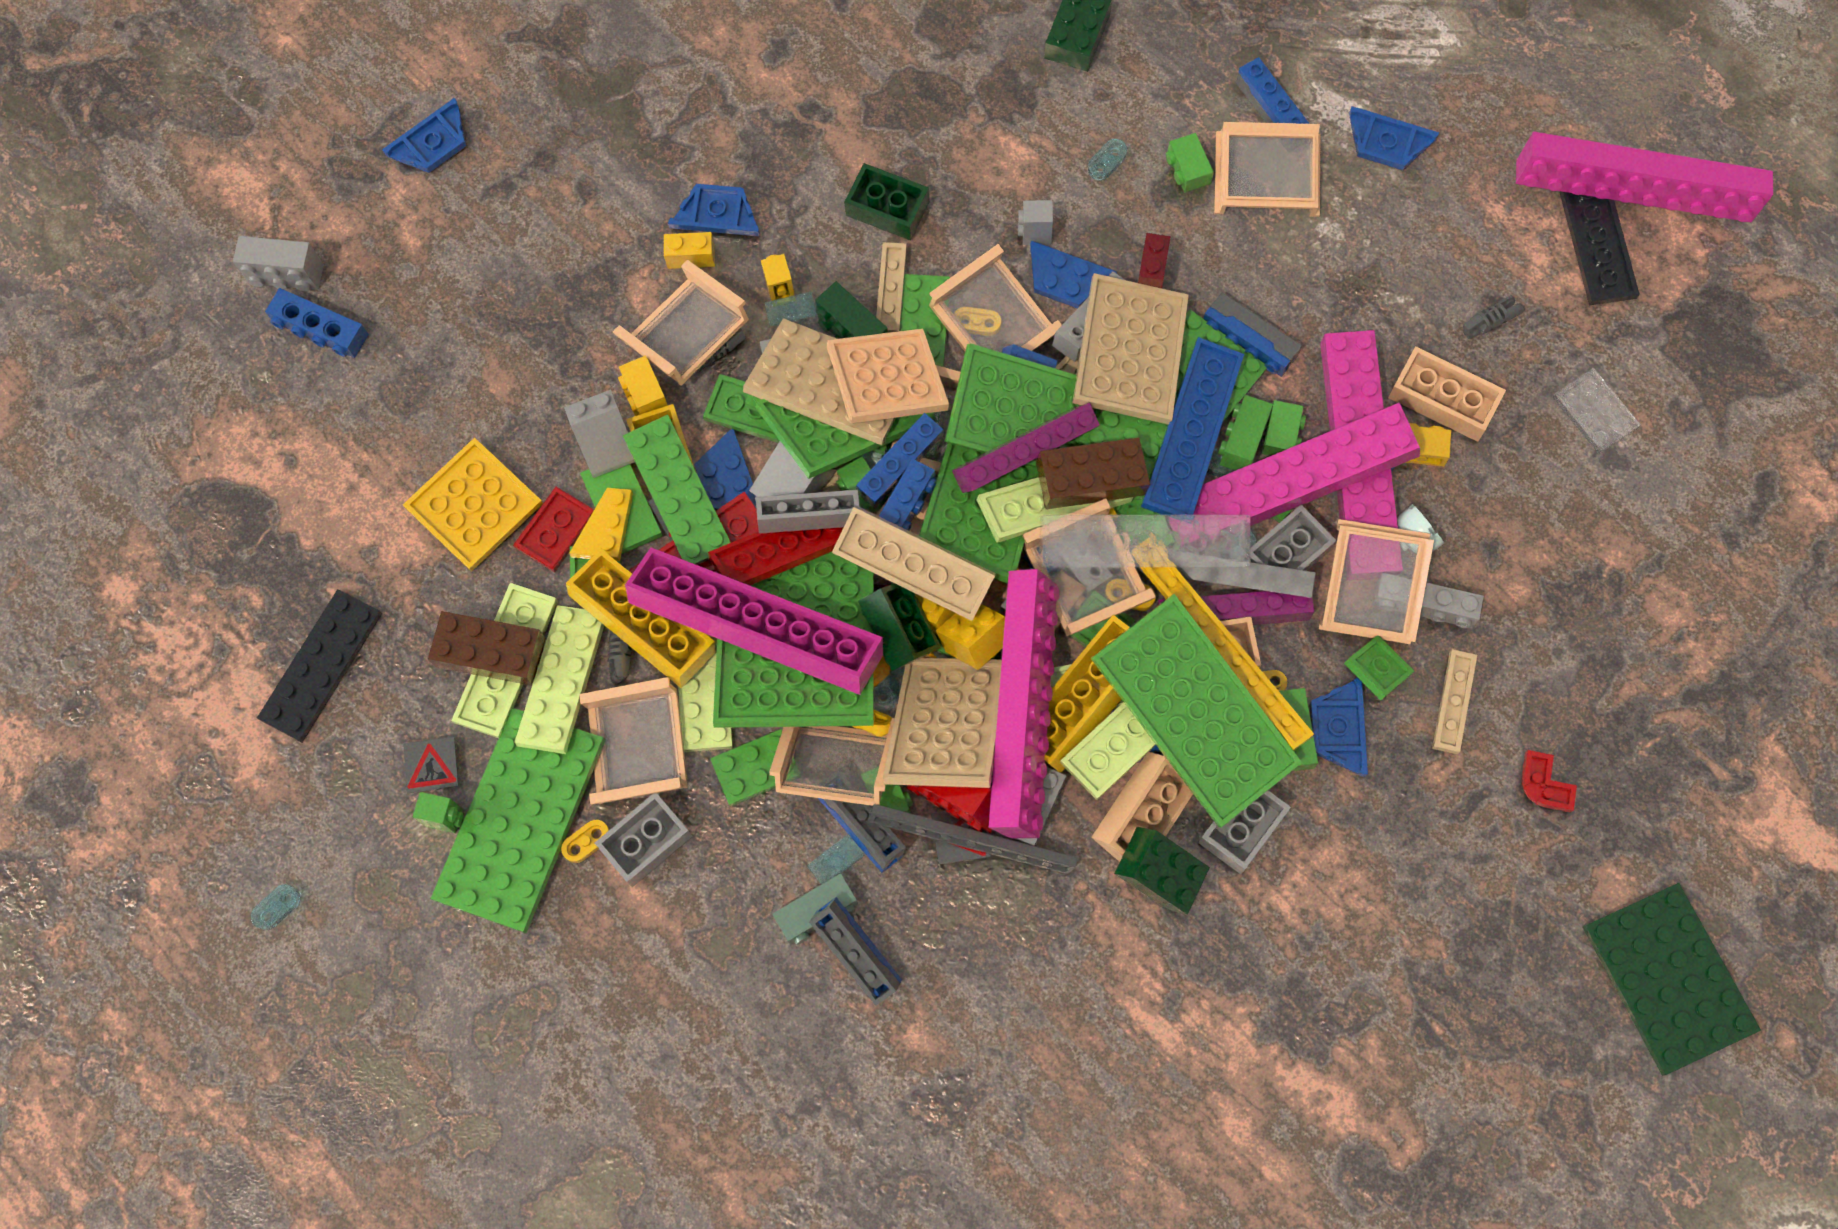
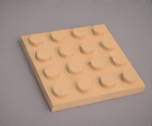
[827,329,949,423]

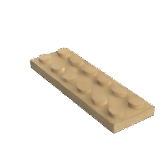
[832,505,996,621]

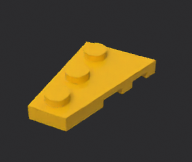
[569,488,633,561]

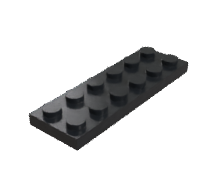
[1559,191,1640,306]
[257,589,382,743]

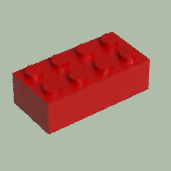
[906,785,993,833]

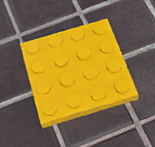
[403,438,543,572]

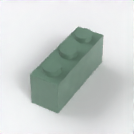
[772,873,858,945]

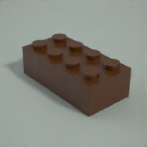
[1036,437,1150,510]
[428,611,546,686]

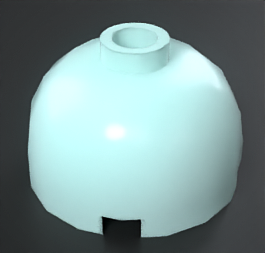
[1397,504,1444,554]

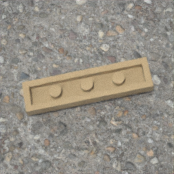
[876,242,907,333]
[1432,649,1477,755]

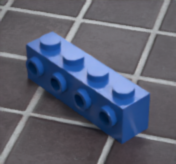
[879,458,937,531]

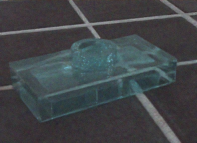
[764,291,817,326]
[807,834,865,884]

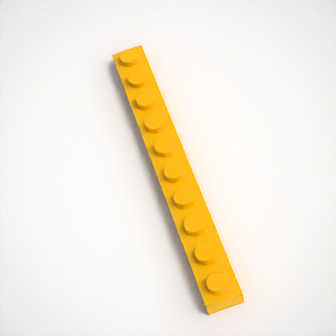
[1129,537,1314,751]

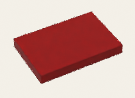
[513,486,594,573]

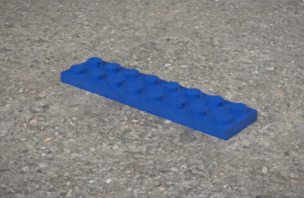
[1141,337,1244,525]

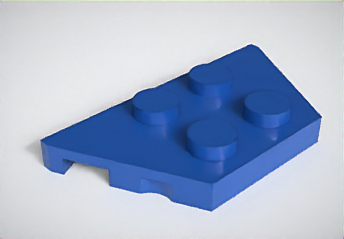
[382,98,466,173]
[1349,106,1439,170]
[668,184,760,236]
[1030,241,1117,309]
[694,429,757,511]
[1310,678,1368,777]

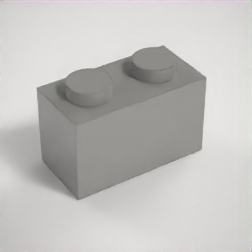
[1018,200,1053,245]

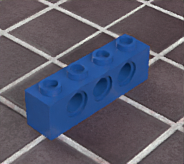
[265,288,369,358]

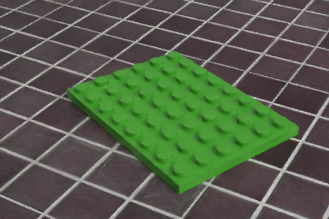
[713,552,874,728]

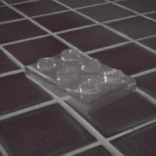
[1552,368,1641,454]

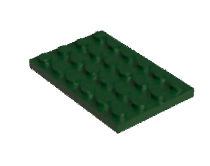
[1582,883,1761,1076]

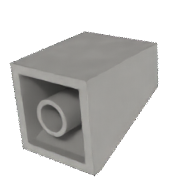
[564,390,635,478]
[749,441,837,500]

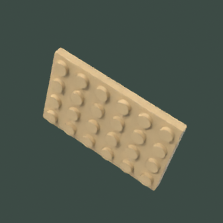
[1072,273,1189,424]
[743,318,896,445]
[883,658,1002,788]

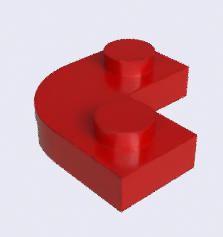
[1522,750,1577,813]

